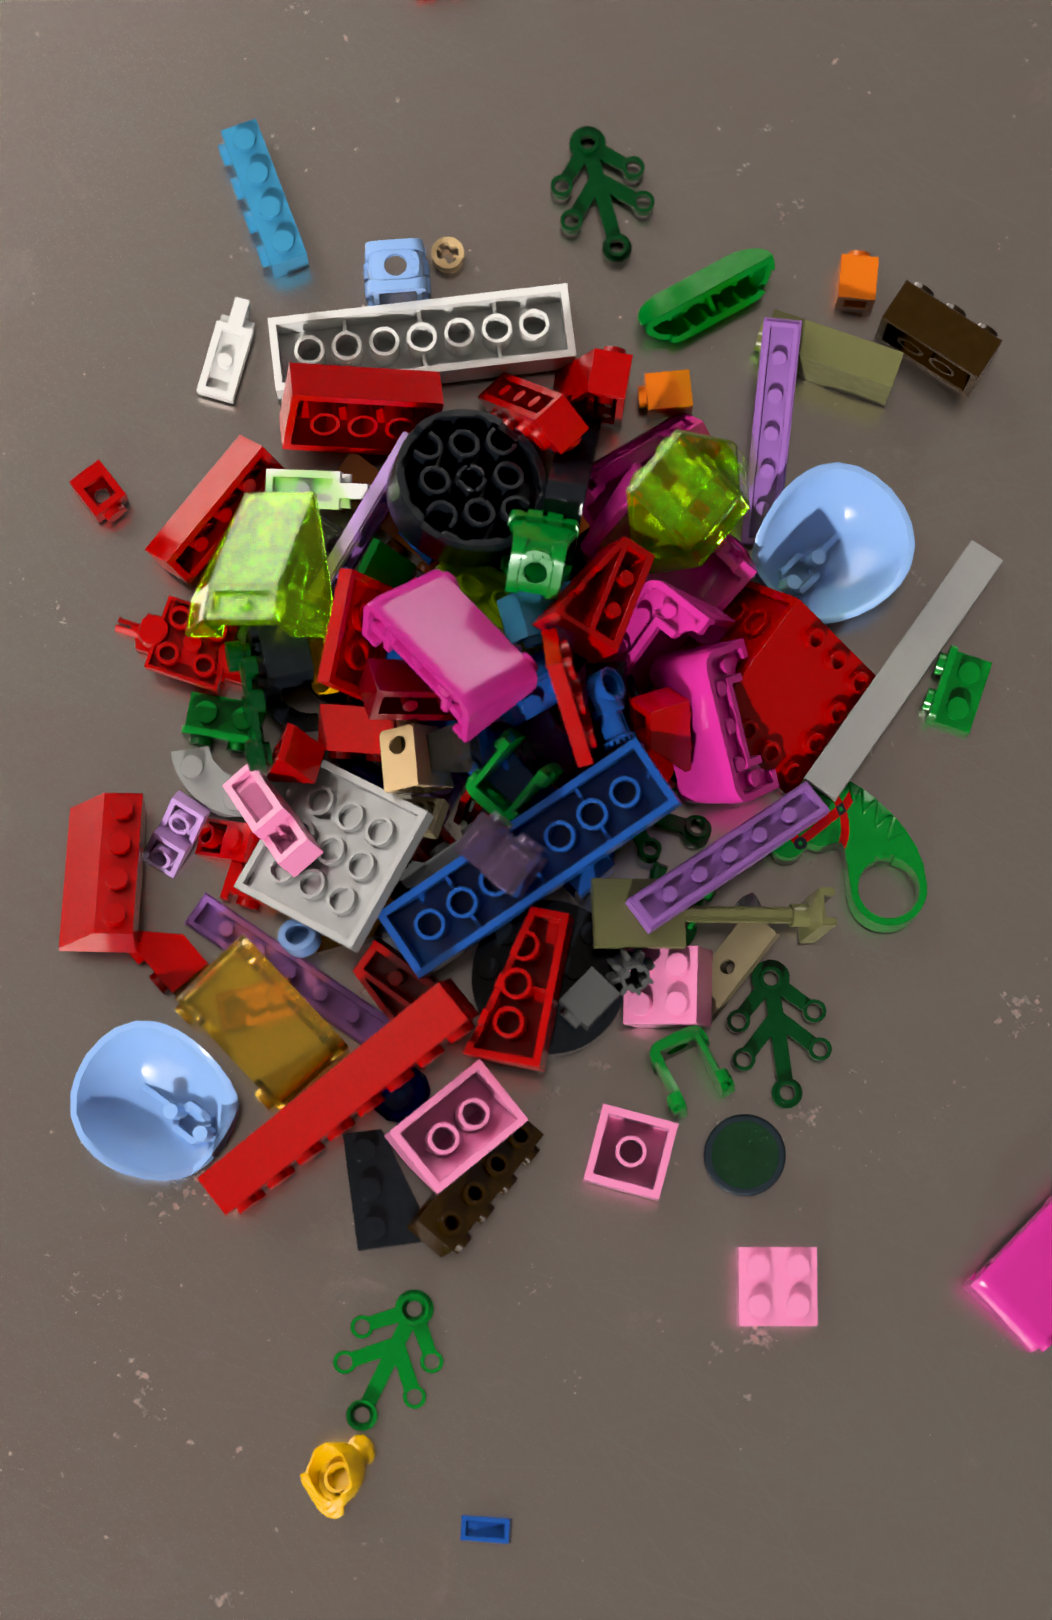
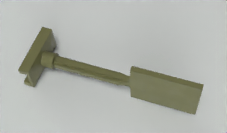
[590,878,837,949]

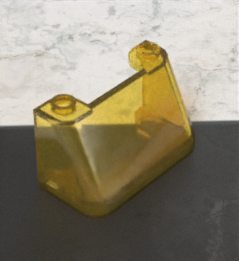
[174,933,349,1110]

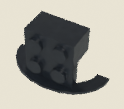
[245,591,319,733]

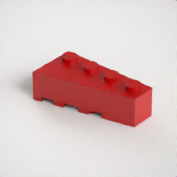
[463,906,575,1072]

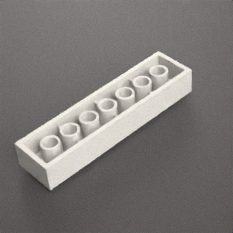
[268,283,576,403]

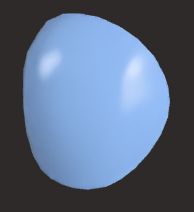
[752,462,915,624]
[70,1021,239,1181]

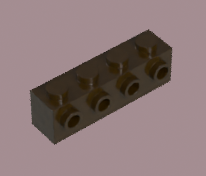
[406,1121,544,1257]

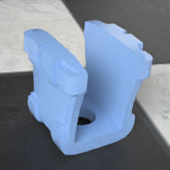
[363,238,431,306]

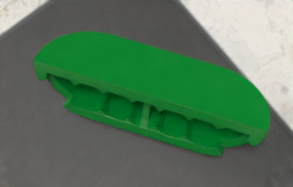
[637,248,775,343]

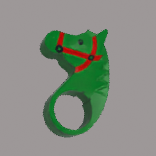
[770,782,927,933]

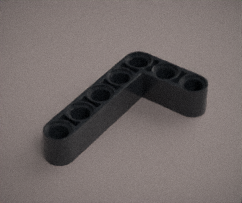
[543,416,602,581]

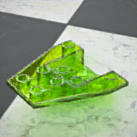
[626,429,750,574]
[185,491,333,637]

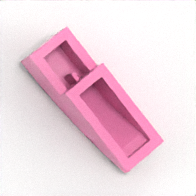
[222,764,324,877]

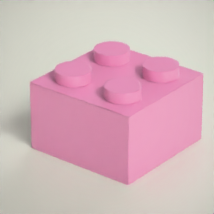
[623,946,713,1028]
[583,1104,679,1201]
[736,1247,818,1326]

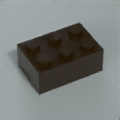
[875,280,1003,397]

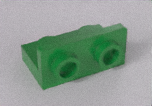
[921,645,992,736]
[181,691,266,755]

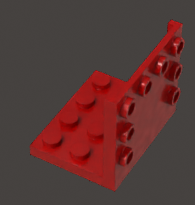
[648,581,876,795]

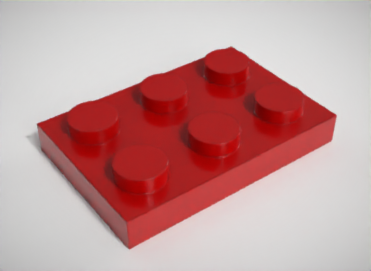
[317,568,394,701]
[541,627,597,768]

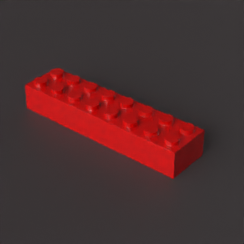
[197,978,479,1215]

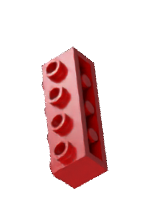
[477,372,589,454]
[144,435,285,584]

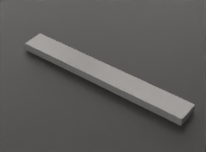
[803,540,1003,802]

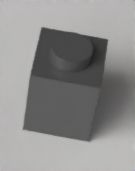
[559,967,620,1030]

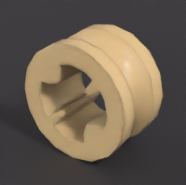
[431,236,465,274]

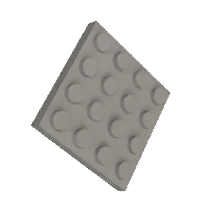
[233,759,434,953]

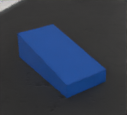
[460,1515,513,1544]

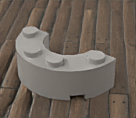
[171,731,325,823]

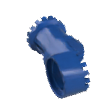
[585,667,637,751]

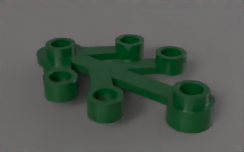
[550,126,655,266]
[225,640,272,774]
[726,960,832,1109]

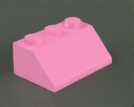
[384,1059,529,1194]

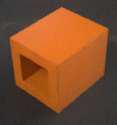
[835,250,879,311]
[637,369,693,419]

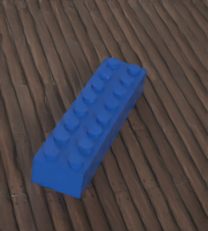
[378,737,682,979]

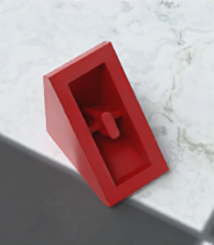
[266,723,326,784]

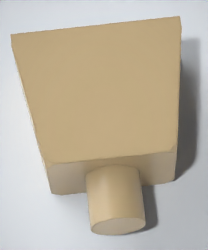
[379,720,454,795]

